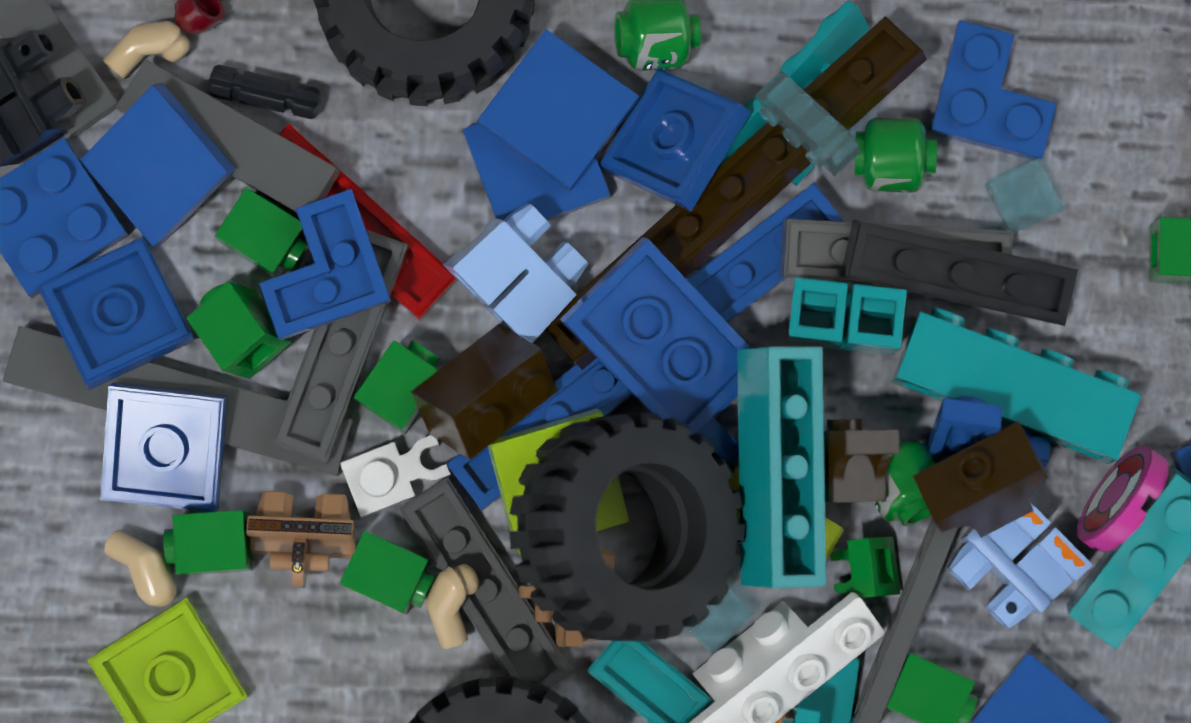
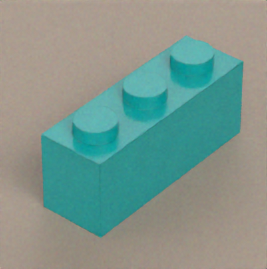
[1066,466,1191,650]

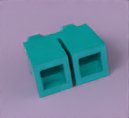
[787,278,907,355]

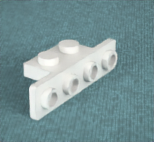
[689,593,884,723]

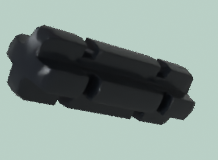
[208,65,322,119]

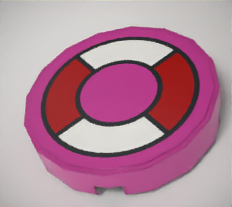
[1077,445,1168,552]

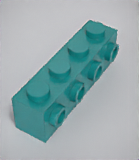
[891,308,1142,464]
[737,347,826,588]

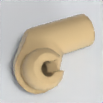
[102,21,190,80]
[104,530,176,607]
[426,564,479,649]

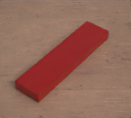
[278,123,458,321]

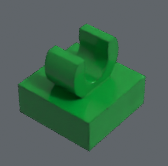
[830,537,900,598]

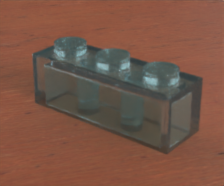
[755,70,861,176]

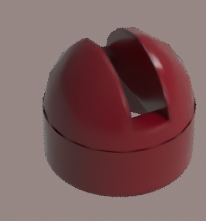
[174,0,225,35]

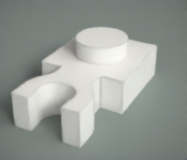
[340,435,451,518]

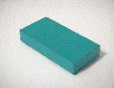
[587,641,714,723]

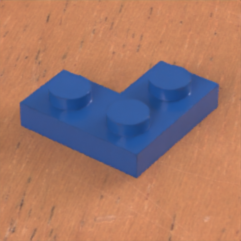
[929,20,1057,162]
[259,189,391,340]
[926,396,1051,470]

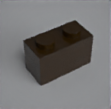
[411,324,558,460]

